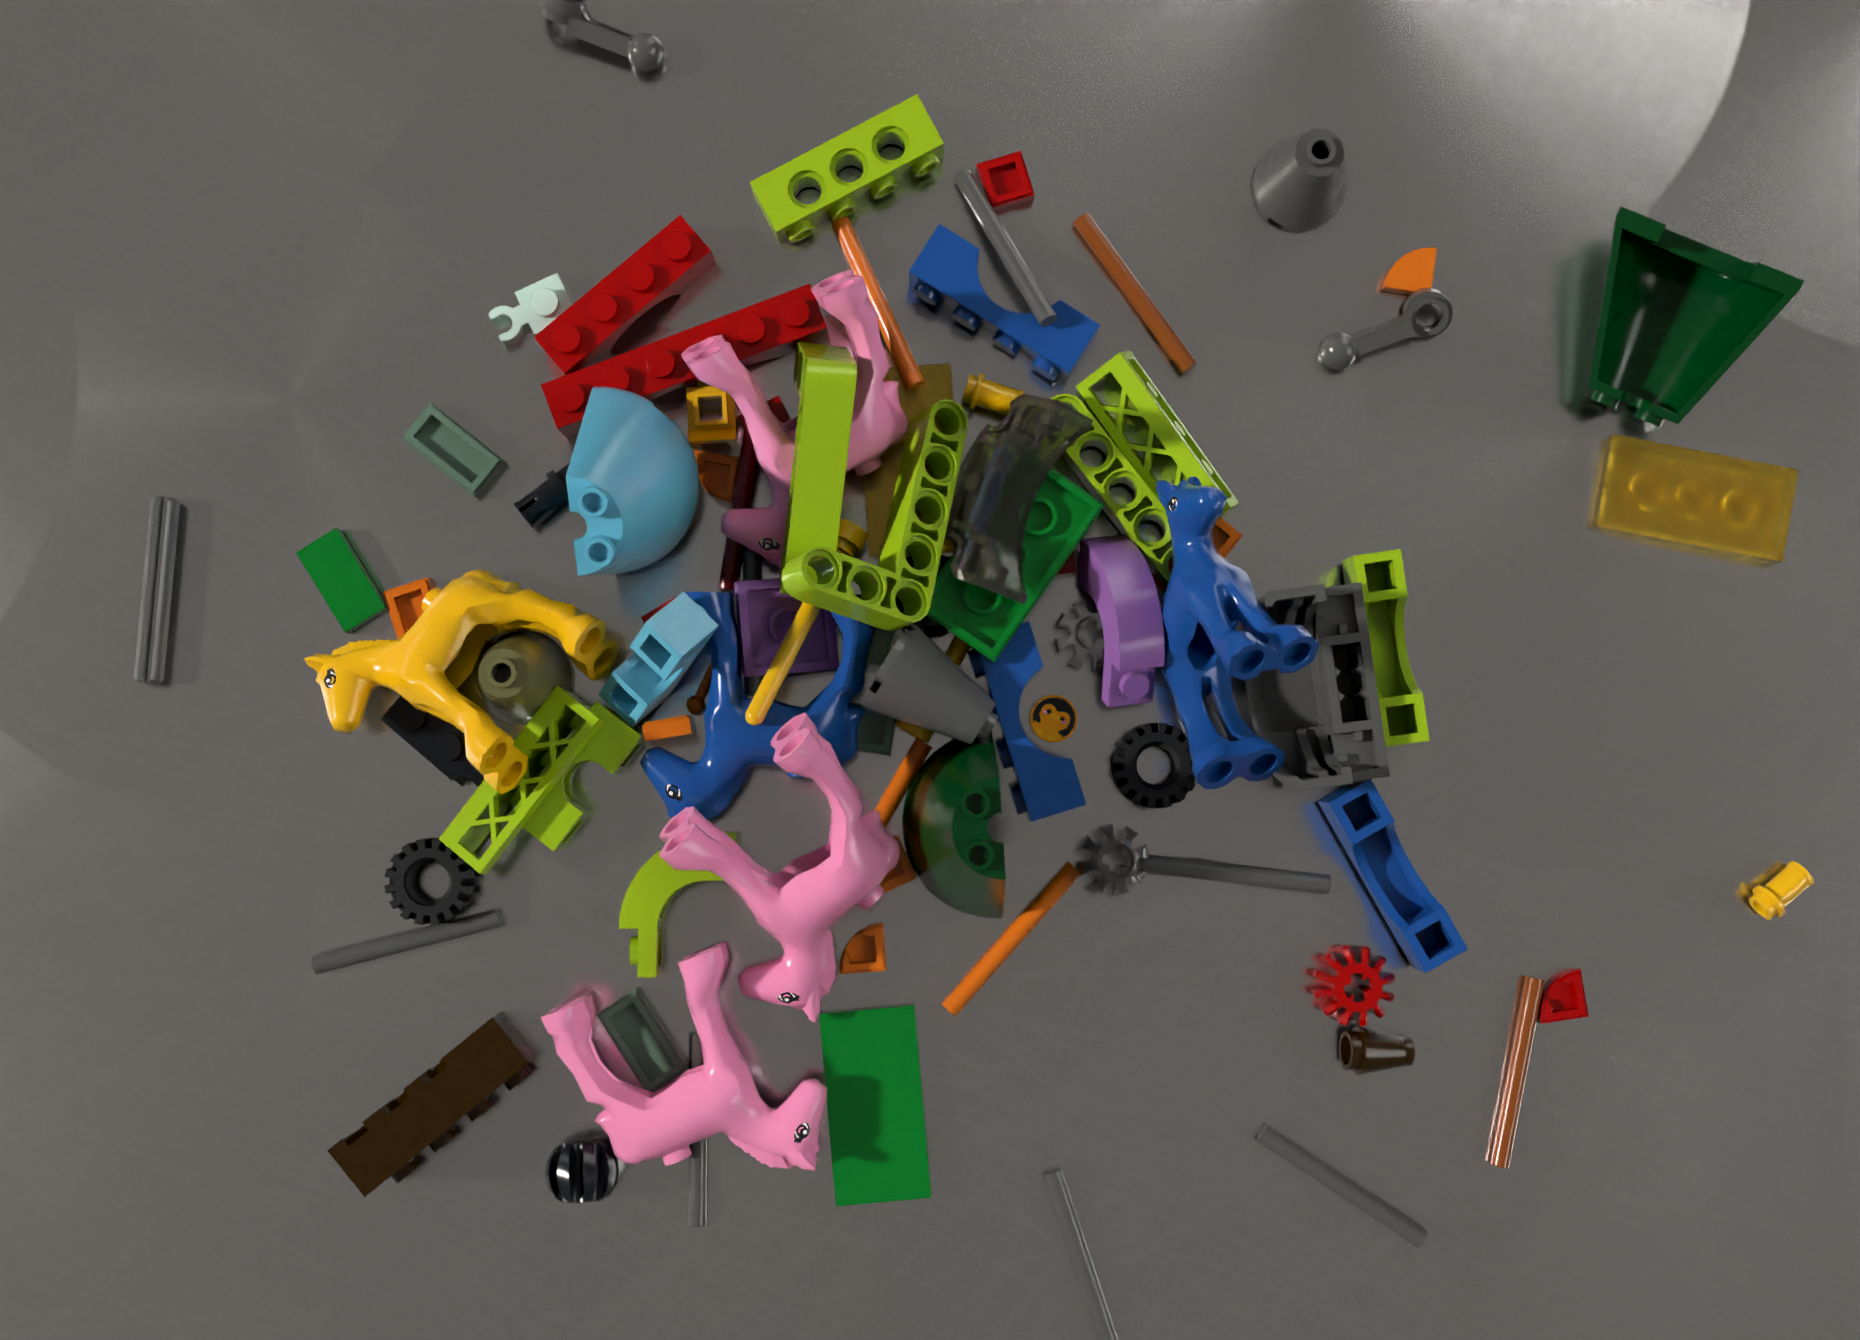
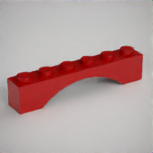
[541,283,830,438]

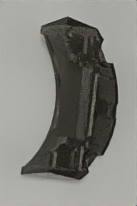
[945,394,1093,605]

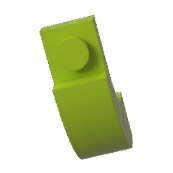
[619,831,740,978]

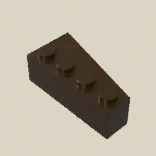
[327,1011,538,1197]

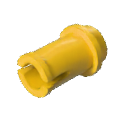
[961,373,1024,419]
[1749,861,1814,920]

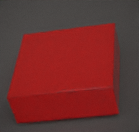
[976,151,1035,211]

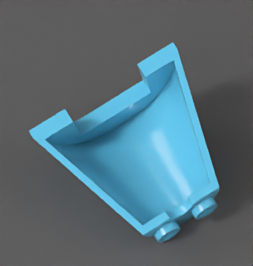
[566,387,700,576]

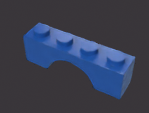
[909,224,1100,382]
[967,621,1086,822]
[1318,779,1468,973]

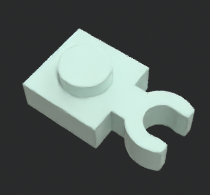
[488,273,573,345]

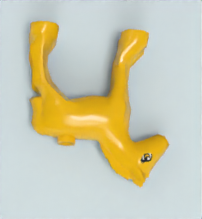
[304,569,619,794]

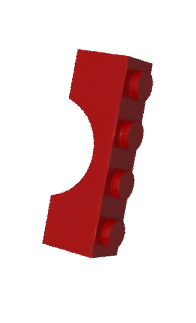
[534,215,717,375]

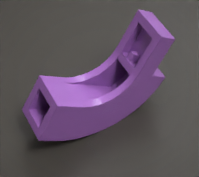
[1078,534,1165,708]

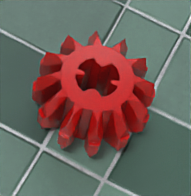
[1312,944,1395,1026]

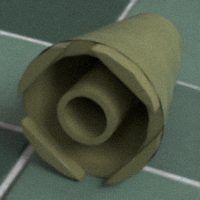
[477,631,573,725]

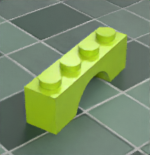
[1342,549,1430,747]

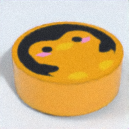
[1029,695,1078,743]

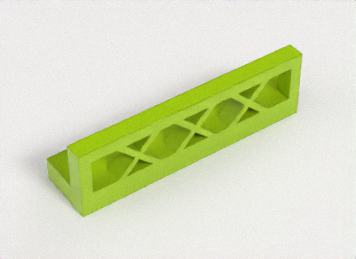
[1075,351,1239,517]
[439,685,604,875]

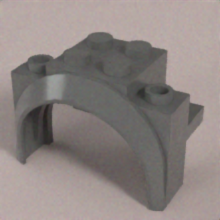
[1244,582,1390,791]

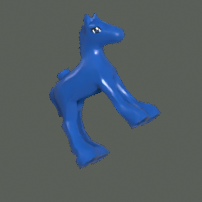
[1156,476,1320,789]
[640,592,874,820]

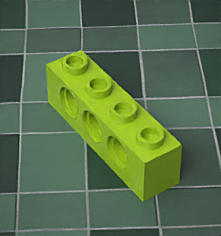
[750,94,944,244]

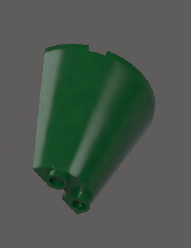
[1588,206,1804,428]
[902,731,1006,918]

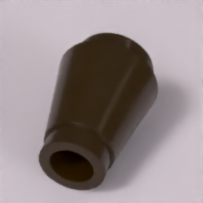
[1339,1026,1415,1075]

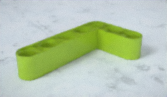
[780,342,857,594]
[967,394,1173,588]
[782,399,968,631]

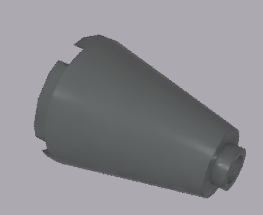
[1253,128,1347,231]
[859,624,999,744]

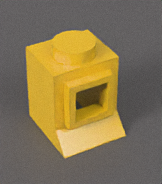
[686,380,741,450]

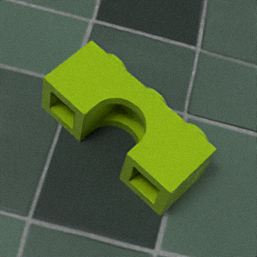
[508,701,644,852]

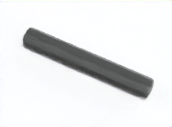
[134,496,180,684]

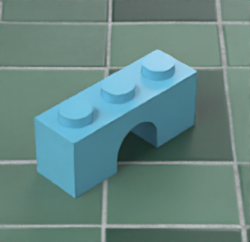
[598,591,719,728]

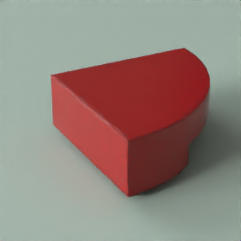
[1537,967,1589,1024]

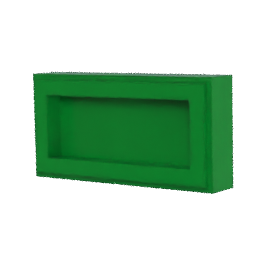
[296,528,388,634]

